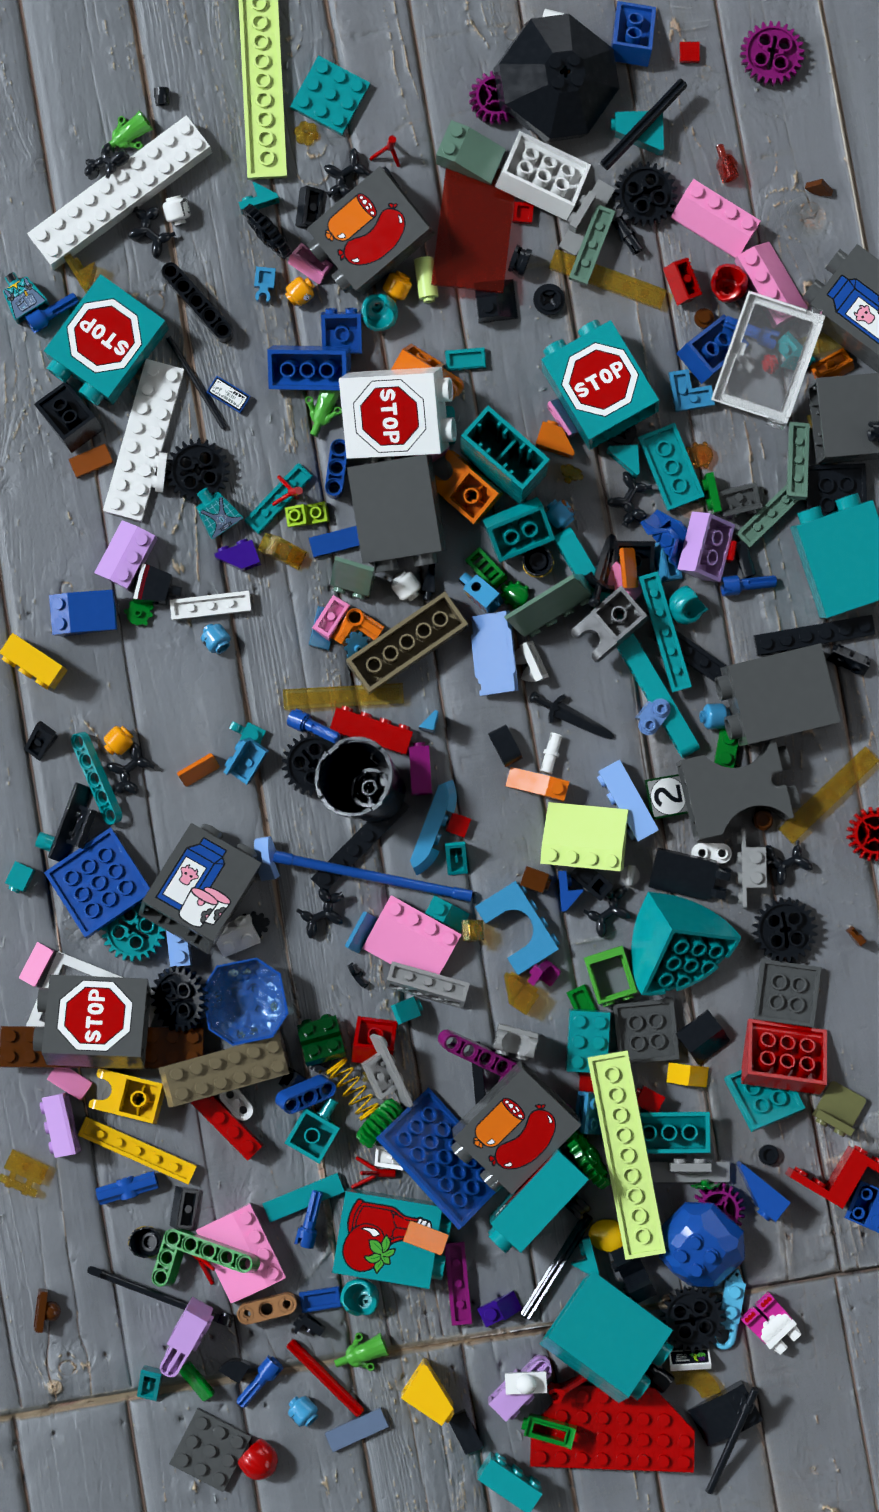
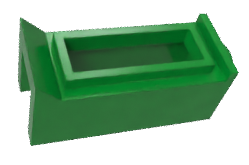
[521,1413,577,1450]

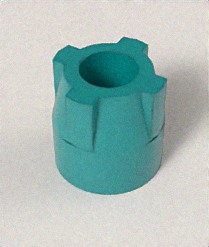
[35,832,55,852]

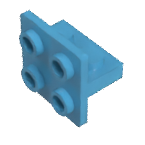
[575,1091,602,1135]

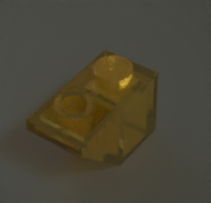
[257,532,307,570]
[504,971,539,1015]

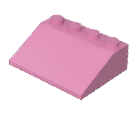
[362,895,462,975]
[196,1203,286,1304]

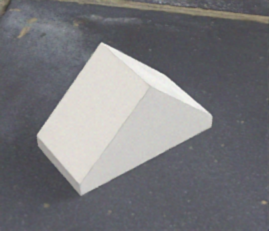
[374,1146,404,1170]

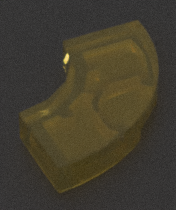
[669,1364,721,1398]

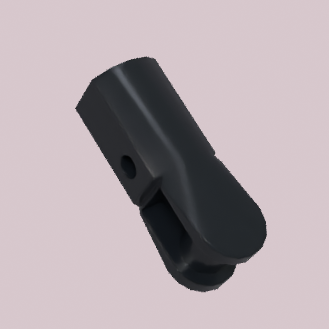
[735,541,756,579]

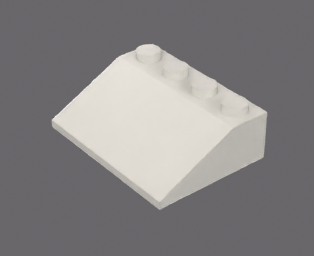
[495,131,591,221]

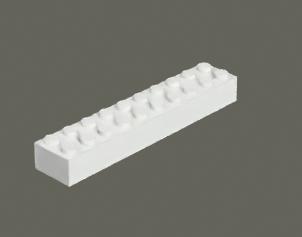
[27,115,212,270]

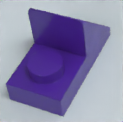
[477,1290,522,1327]

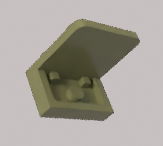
[812,1081,866,1137]

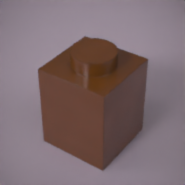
[520,866,551,893]

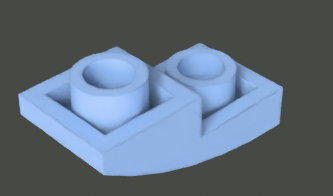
[254,836,280,881]

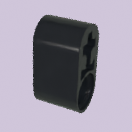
[488,724,523,767]

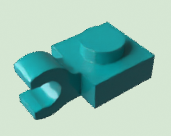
[229,721,266,744]

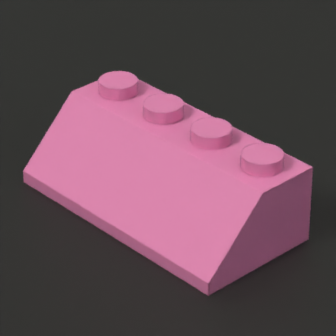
[671,179,761,259]
[735,242,808,329]

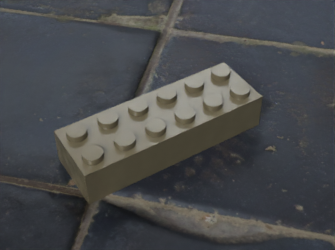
[346,592,468,695]
[158,1035,289,1107]

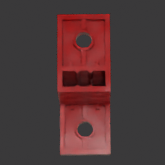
[785,1145,879,1209]

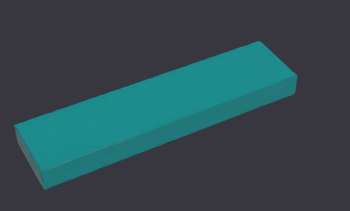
[244,463,313,534]
[262,1172,345,1222]

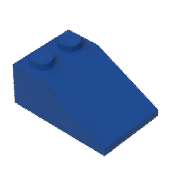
[611,1,656,67]
[676,314,750,384]
[49,590,117,637]
[736,1161,791,1222]

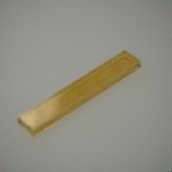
[549,249,667,310]
[283,683,404,710]
[778,746,879,844]

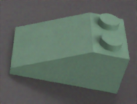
[436,120,506,185]
[330,556,376,600]

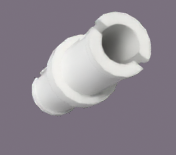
[540,733,563,775]

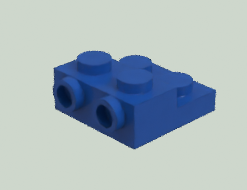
[321,308,362,354]

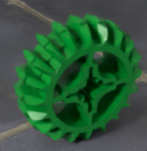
[356,1098,404,1148]

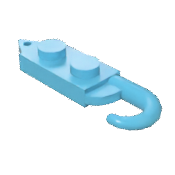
[713,1268,746,1350]

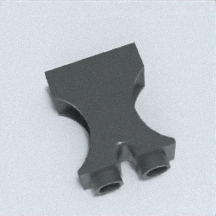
[676,739,800,841]

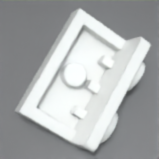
[216,914,261,958]

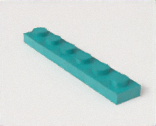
[638,571,692,693]

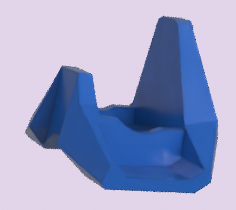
[641,509,687,571]

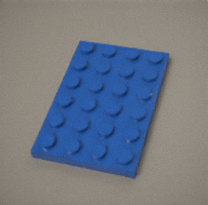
[376,1087,496,1230]

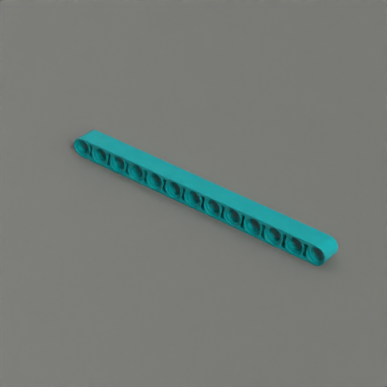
[554,527,700,758]

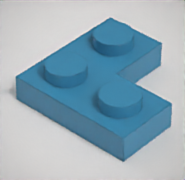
[668,369,715,413]

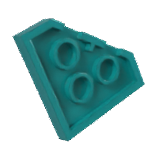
[724,1070,806,1133]

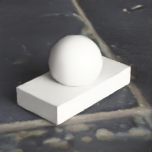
[505,1371,547,1395]

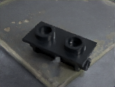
[827,644,871,676]

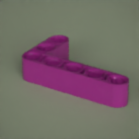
[438,1029,518,1082]

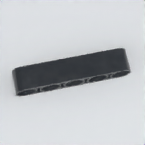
[161,262,233,343]

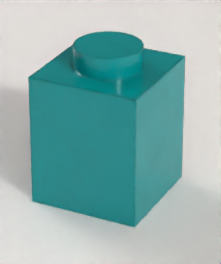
[5,861,36,894]

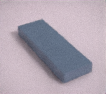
[325,1407,389,1452]

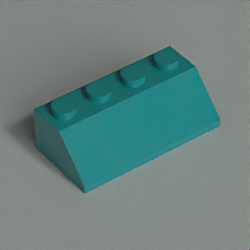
[640,1112,711,1154]

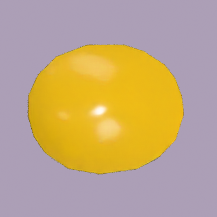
[589,1219,623,1252]

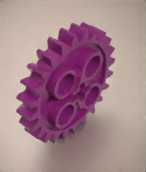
[740,21,805,86]

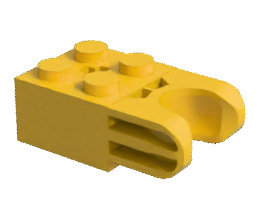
[88,1068,165,1124]

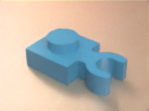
[254,266,276,303]

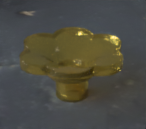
[294,121,318,146]
[560,464,584,484]

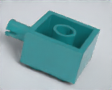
[284,1098,341,1164]

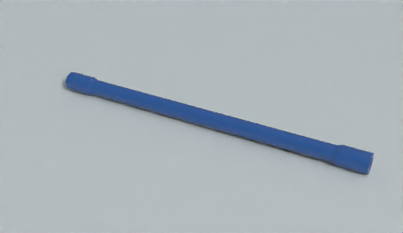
[273,850,473,902]

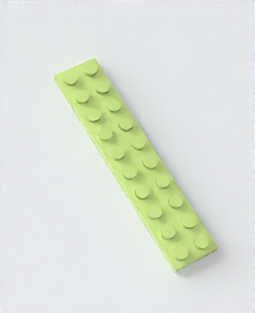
[238,0,287,180]
[588,1050,666,1260]

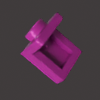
[527,959,562,986]

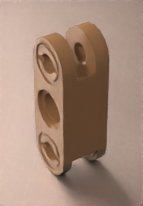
[237,1292,298,1325]

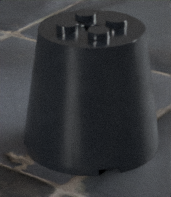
[315,737,406,822]

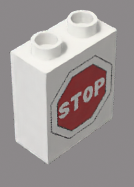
[339,367,457,459]

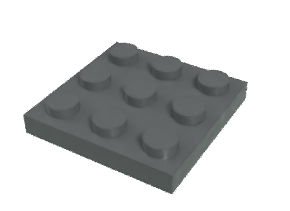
[753,959,822,1027]
[613,998,680,1064]
[169,1408,252,1492]

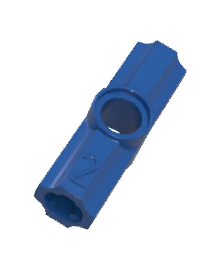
[95,1171,159,1205]

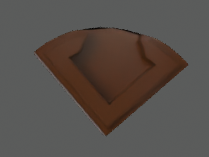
[805,179,833,197]
[845,926,866,946]

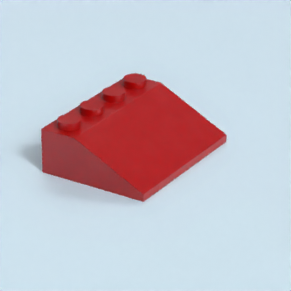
[741,1019,827,1095]

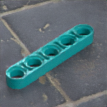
[71,732,122,825]

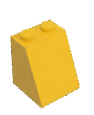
[401,1358,454,1426]

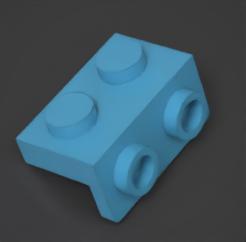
[223,737,269,785]

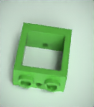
[583,946,637,1007]

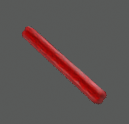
[286,1339,364,1417]

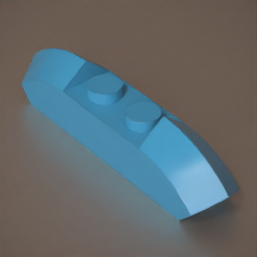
[410,780,457,876]

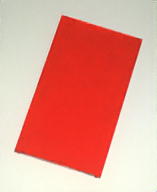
[431,168,515,293]

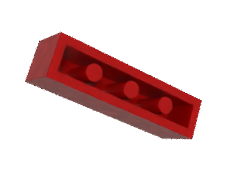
[330,705,413,756]
[191,1095,264,1161]

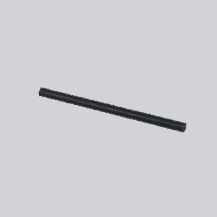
[166,336,227,429]

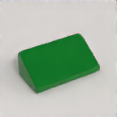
[179,1361,215,1401]

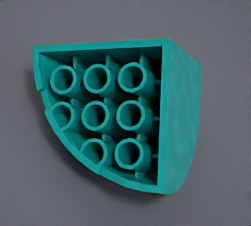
[631,892,741,996]

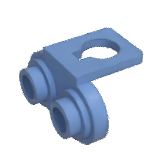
[635,699,670,735]

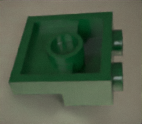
[297,1014,346,1067]

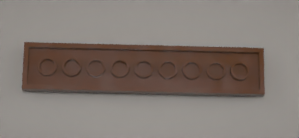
[0,1026,204,1069]

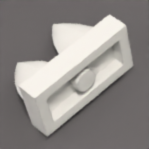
[515,641,549,682]

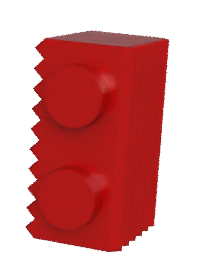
[663,258,702,306]

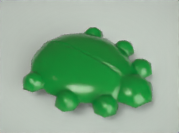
[500,580,529,609]
[124,601,154,625]
[690,1179,721,1190]

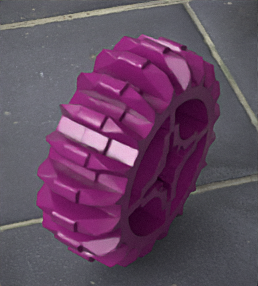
[469,71,514,125]
[694,1182,746,1226]

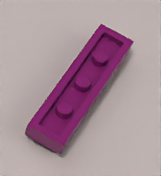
[445,1241,472,1326]

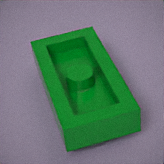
[702,472,722,515]
[714,728,738,768]

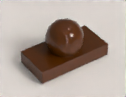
[33,1288,61,1333]

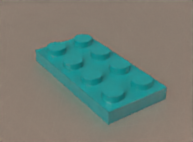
[637,423,705,512]

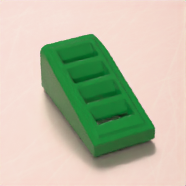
[465,547,507,590]

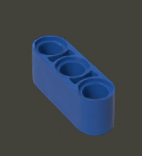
[325,439,348,499]
[275,1074,336,1114]

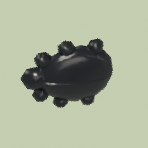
[242,911,270,938]

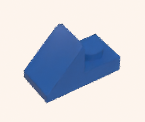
[558,871,584,912]

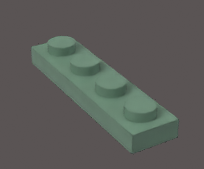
[569,204,616,286]
[786,422,810,500]
[735,484,799,548]

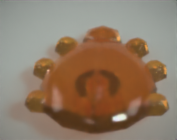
[686,441,713,469]

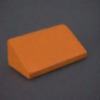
[809,348,855,379]
[619,548,638,589]
[177,753,220,787]
[403,1220,449,1256]

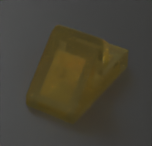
[64,253,97,293]

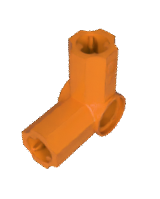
[331,608,385,646]

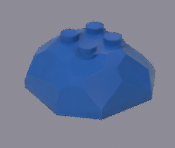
[659,1202,745,1287]

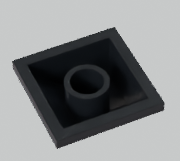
[474,279,518,323]

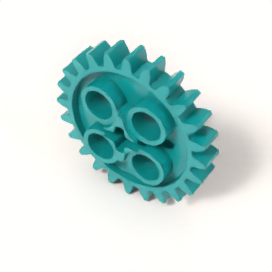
[101,902,166,963]

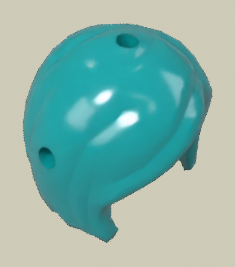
[361,293,398,331]
[668,586,709,625]
[340,1278,379,1316]

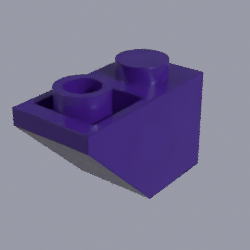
[214,538,262,571]

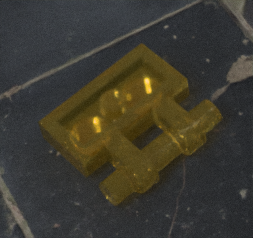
[0,1149,50,1198]

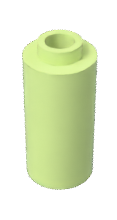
[414,256,439,303]

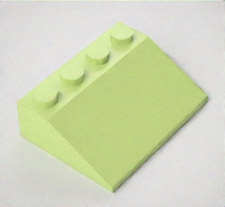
[540,802,629,871]

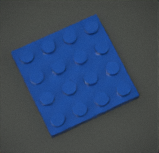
[44,827,150,939]

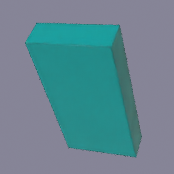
[445,347,486,371]

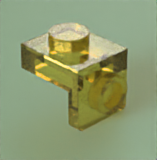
[462,920,485,942]

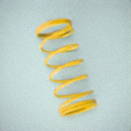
[325,1057,380,1121]

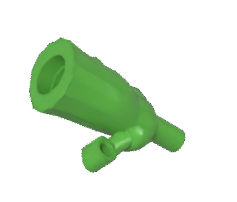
[108,110,153,150]
[305,390,342,437]
[334,1332,389,1371]

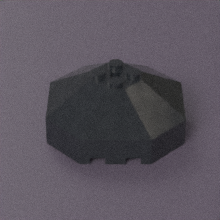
[493,14,620,143]

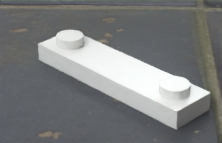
[169,591,252,621]

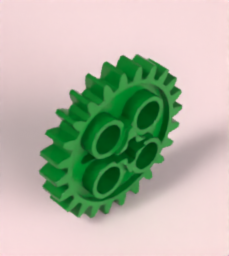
[566,1130,611,1190]

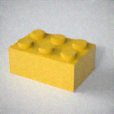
[0,633,68,690]

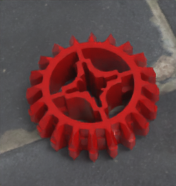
[846,807,879,861]

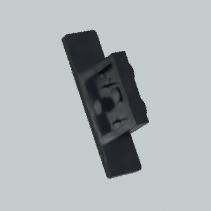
[48,782,97,862]

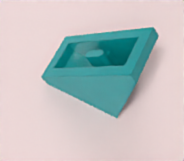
[606,444,640,479]
[445,842,468,875]
[137,1365,163,1401]

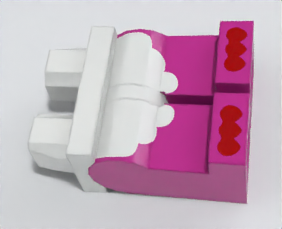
[740,1291,801,1355]

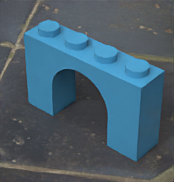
[475,881,560,975]

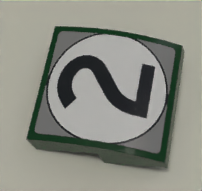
[644,774,688,820]

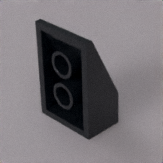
[34,382,103,453]
[688,1380,763,1446]

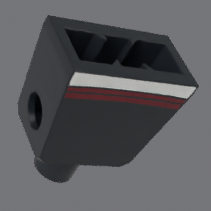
[133,563,182,605]

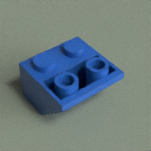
[844,1180,879,1233]

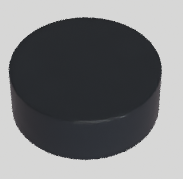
[758,1144,779,1165]

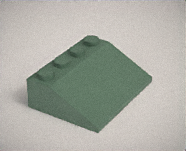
[504,574,593,638]

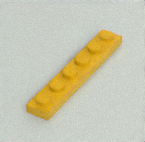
[78,1116,197,1185]

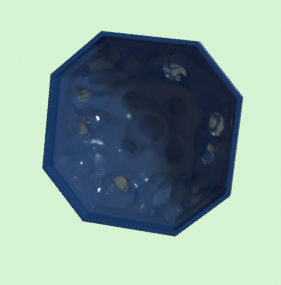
[203,958,289,1046]

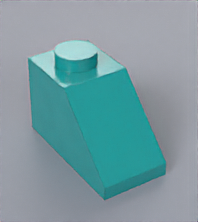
[425,895,470,932]
[391,996,423,1025]

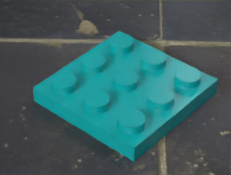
[290,55,370,136]

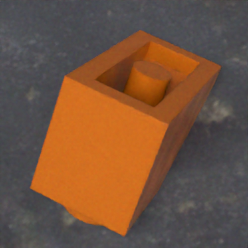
[535,420,575,459]

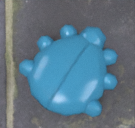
[344,632,368,658]

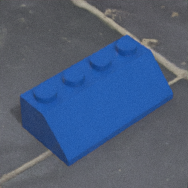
[267,345,351,391]

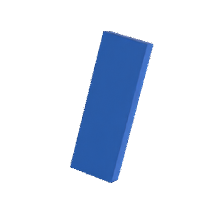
[309,526,360,558]

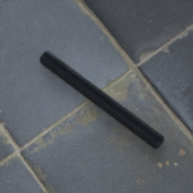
[600,79,687,170]
[521,1213,593,1320]

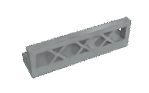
[385,961,470,1009]

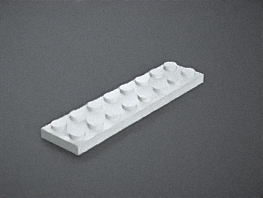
[103,359,185,522]

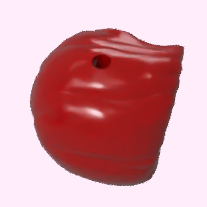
[711,264,748,303]
[238,1438,278,1480]

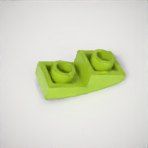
[285,501,330,527]

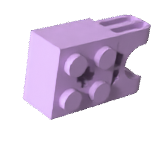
[160,1297,214,1377]
[488,1354,552,1422]

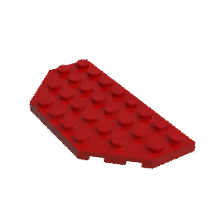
[530,1384,695,1473]

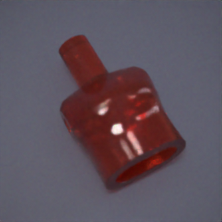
[716,144,739,183]

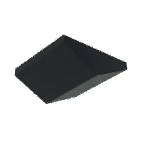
[614,541,655,580]
[676,1009,730,1065]

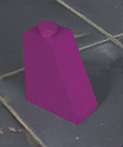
[409,742,432,796]

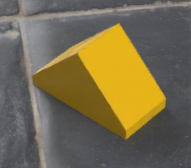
[666,1062,709,1087]

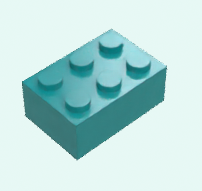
[482,497,555,562]
[566,1009,611,1073]
[477,1452,543,1512]

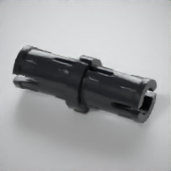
[612,216,644,255]

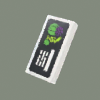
[668,1349,711,1371]

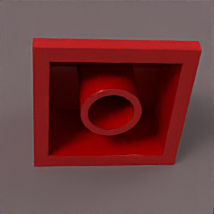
[351,1016,397,1063]

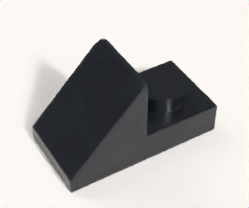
[24,721,58,761]

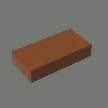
[69,444,114,478]

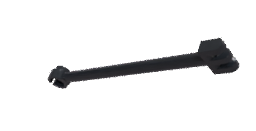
[87,1266,234,1328]

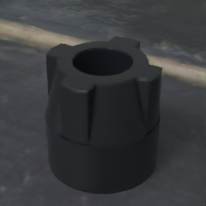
[154,87,170,106]

